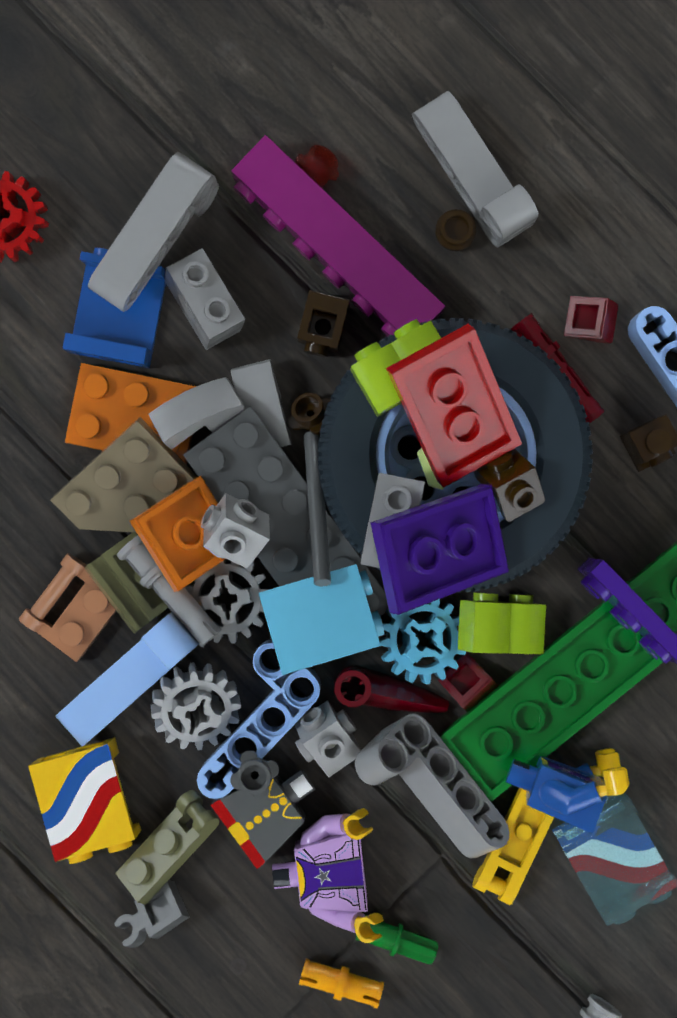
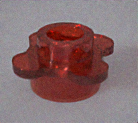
[295,145,339,187]

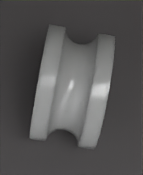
[580,994,622,1018]

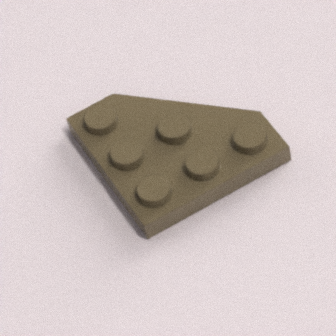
[50,417,198,533]

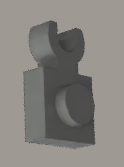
[114,880,190,948]

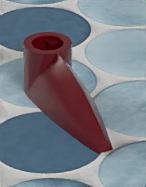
[334,666,449,713]

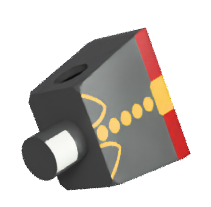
[211,769,316,869]

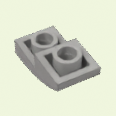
[231,359,292,447]
[148,377,246,450]

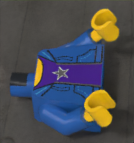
[505,748,629,834]

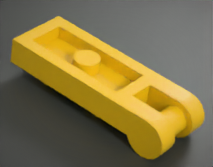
[472,788,554,905]

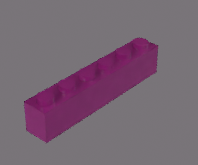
[231,135,445,336]

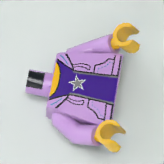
[272,808,383,943]

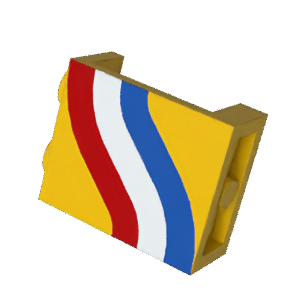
[28,737,141,864]

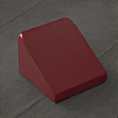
[564,296,618,344]
[437,652,498,712]

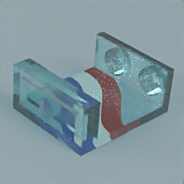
[552,792,677,926]

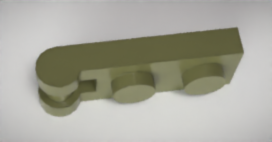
[115,790,220,905]

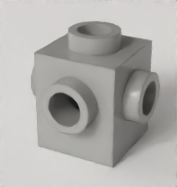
[201,493,270,568]
[294,700,361,777]

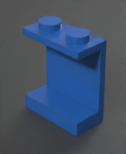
[62,248,166,369]

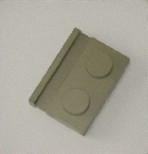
[85,532,169,634]

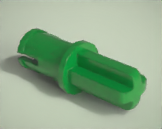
[355,914,438,965]

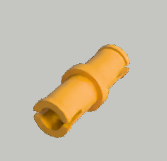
[299,958,384,1009]

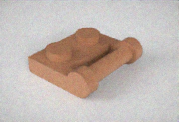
[19,553,116,662]

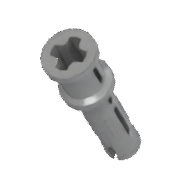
[117,535,222,647]

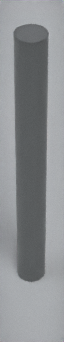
[304,431,331,587]

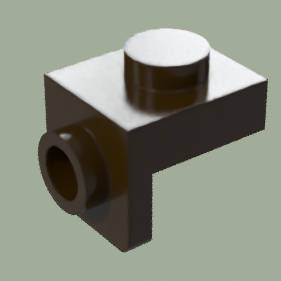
[473,449,545,522]

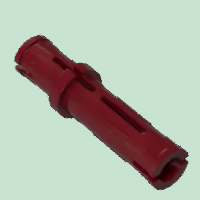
[510,313,605,423]

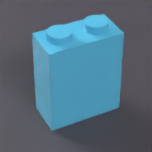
[259,564,385,675]

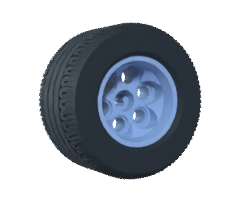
[318,318,593,593]

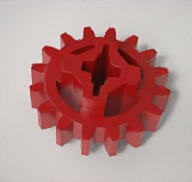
[0,171,49,263]

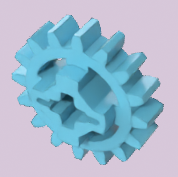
[379,599,466,684]

